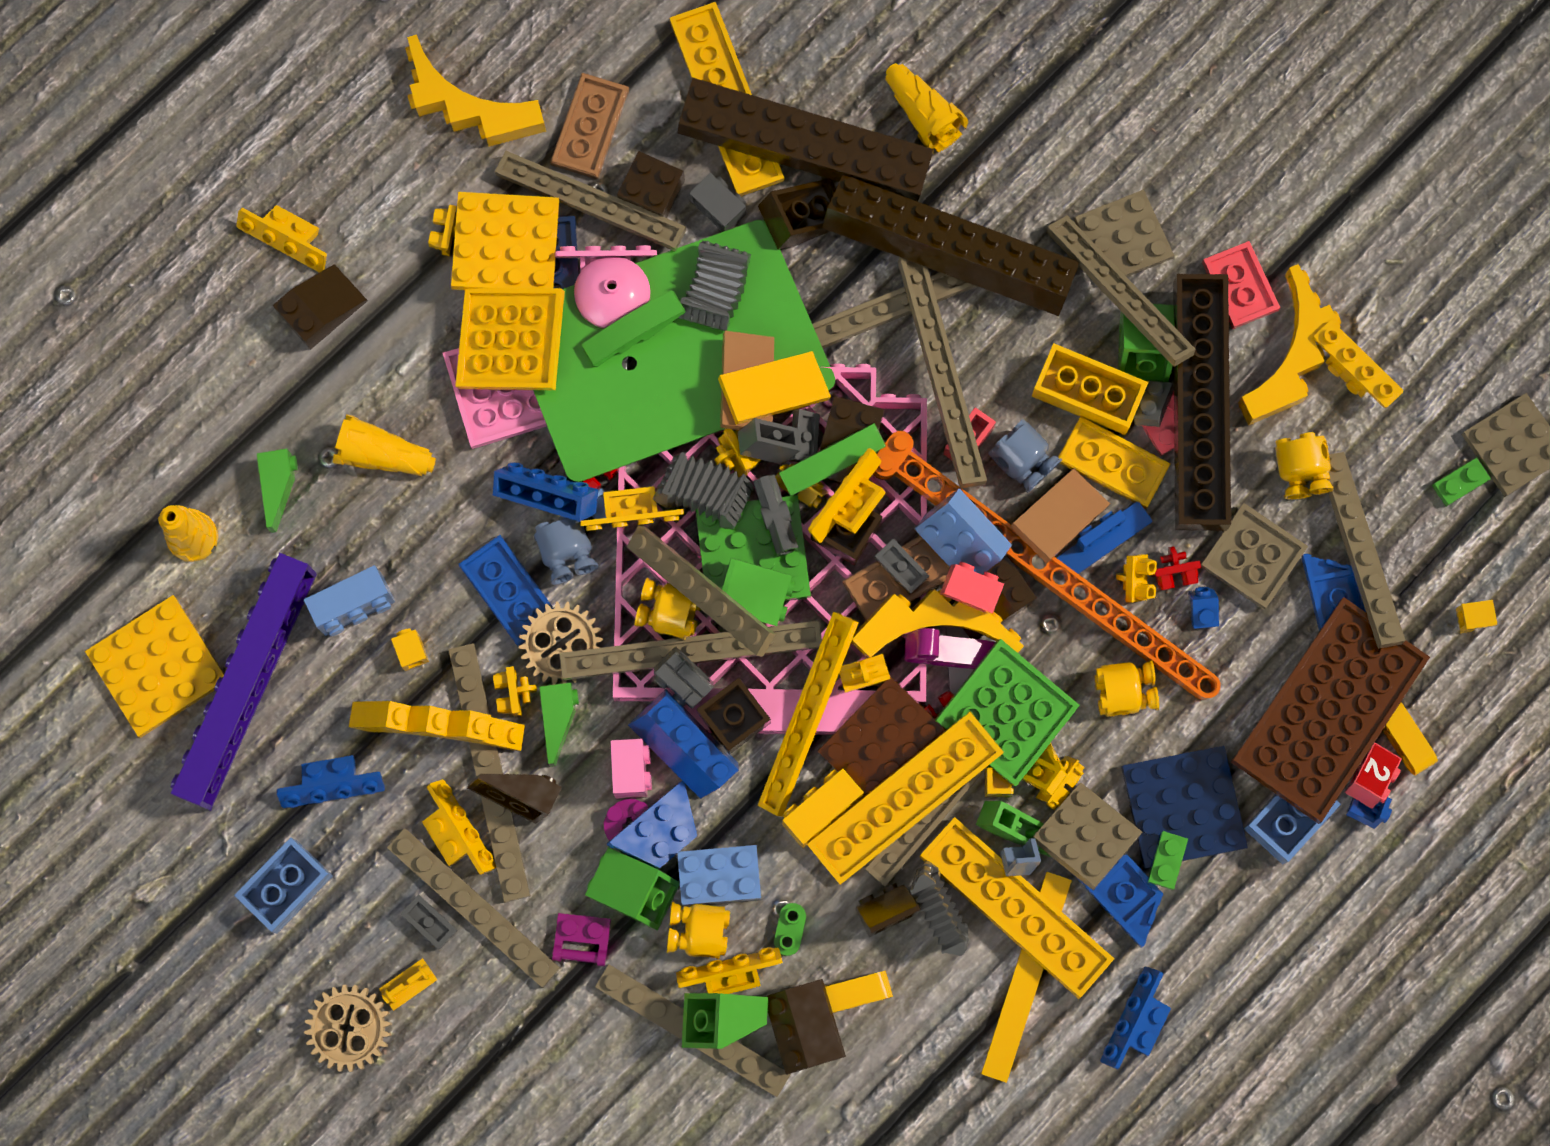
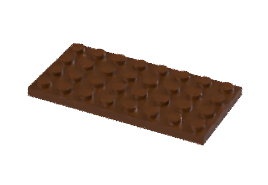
[1231,597,1430,824]

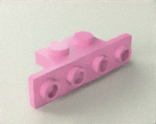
[555,246,657,272]

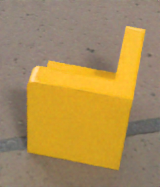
[1456,600,1497,634]
[985,768,1014,797]

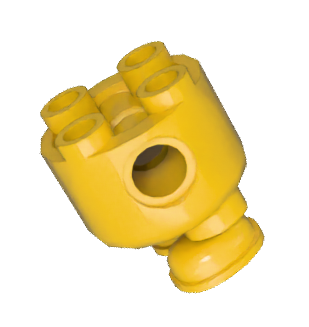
[1275,432,1334,500]
[634,578,701,640]
[1094,660,1159,717]
[666,902,730,959]

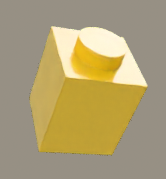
[391,628,429,671]

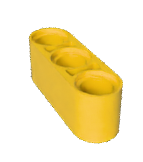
[1382,702,1438,776]
[825,971,893,1013]

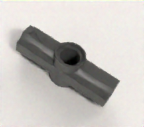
[753,475,798,556]

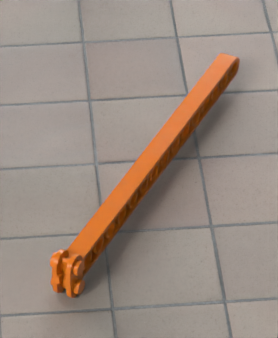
[873,431,1221,700]

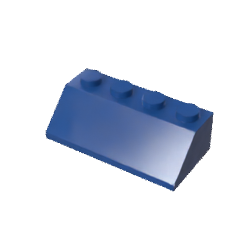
[628,689,739,799]

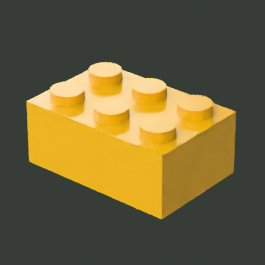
[782,769,864,849]

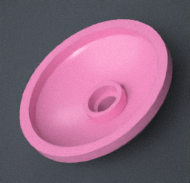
[574,256,650,329]

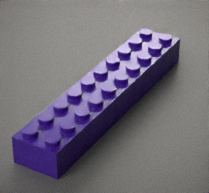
[170,553,317,811]

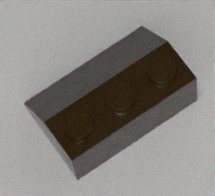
[764,979,846,1075]

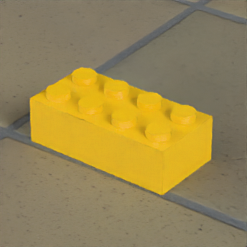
[1031,343,1148,435]

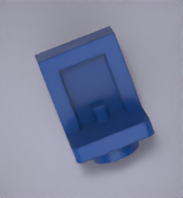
[1188,587,1219,629]
[1346,797,1392,829]

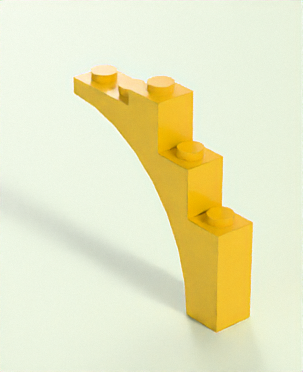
[405,35,546,147]
[1238,264,1341,426]
[851,589,1024,658]
[349,701,525,751]

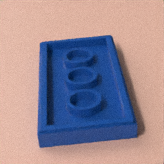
[458,535,554,647]

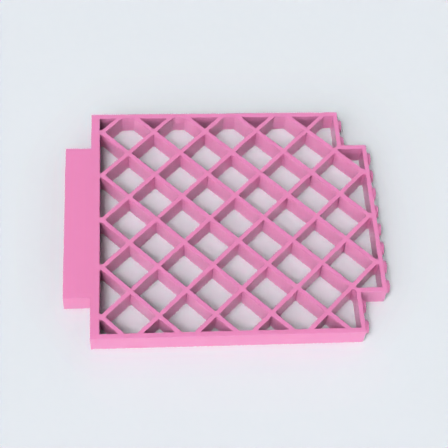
[613,364,927,735]

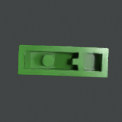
[257,449,298,533]
[539,683,579,767]
[976,801,1053,858]

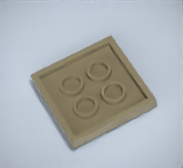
[1074,189,1174,277]
[1461,393,1550,497]
[1201,503,1308,610]
[1033,783,1142,891]

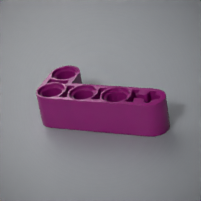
[905,628,996,669]

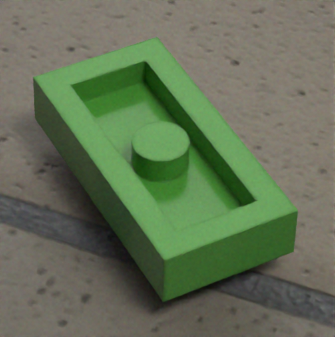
[1432,458,1491,507]
[1147,831,1188,890]

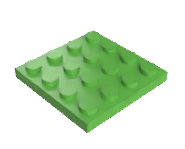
[696,495,811,601]
[935,639,1080,787]

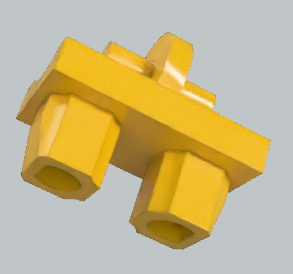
[428,205,457,256]
[714,429,761,478]
[1116,553,1157,603]
[839,654,891,693]
[493,666,537,717]

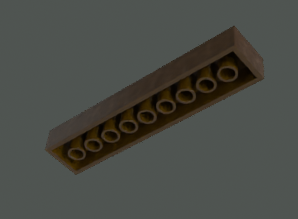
[677,78,934,202]
[822,174,1079,316]
[1173,274,1231,531]

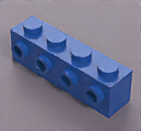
[493,462,598,522]

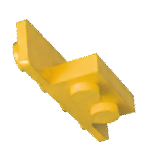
[236,205,327,273]
[1313,320,1403,408]
[808,448,886,543]
[580,486,684,531]
[422,779,497,875]
[676,947,783,994]

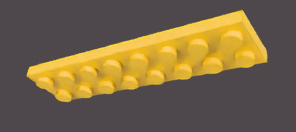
[669,2,784,196]
[807,711,1004,885]
[919,817,1115,999]

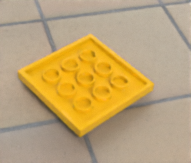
[451,192,559,290]
[455,288,565,390]
[85,595,224,738]

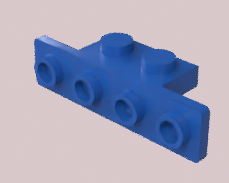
[1057,502,1152,574]
[277,755,385,808]
[1100,966,1171,1069]

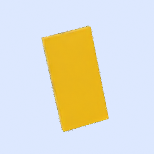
[718,351,831,425]
[1058,416,1171,509]

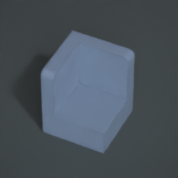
[1000,838,1041,876]

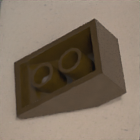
[758,179,836,250]
[272,264,368,350]
[820,396,884,483]
[949,556,1037,640]
[467,774,562,824]
[856,883,920,937]

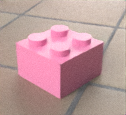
[611,739,652,799]

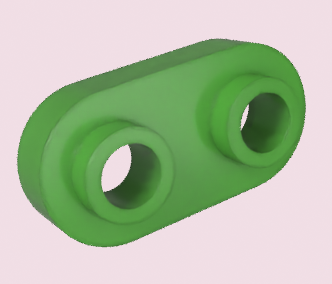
[774,903,806,956]

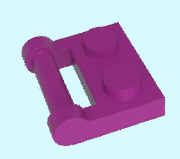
[552,913,611,967]

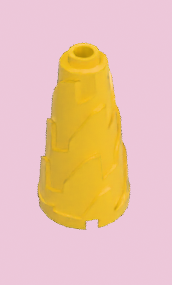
[885,63,968,153]
[333,414,436,476]
[158,505,218,562]

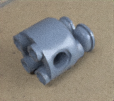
[988,419,1062,493]
[534,516,599,585]

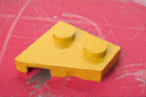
[1022,743,1067,795]

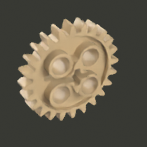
[519,601,603,685]
[304,985,392,1072]

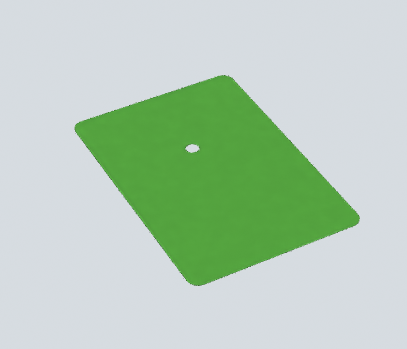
[533,220,835,482]

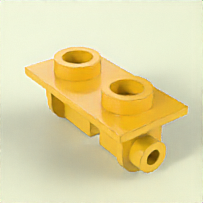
[775,464,828,508]
[1036,755,1084,810]
[379,958,437,1011]

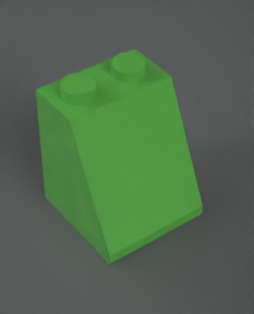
[1118,304,1175,382]
[722,558,795,626]
[585,847,680,931]
[682,993,768,1049]

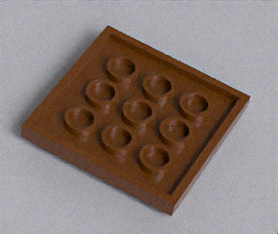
[817,676,946,796]

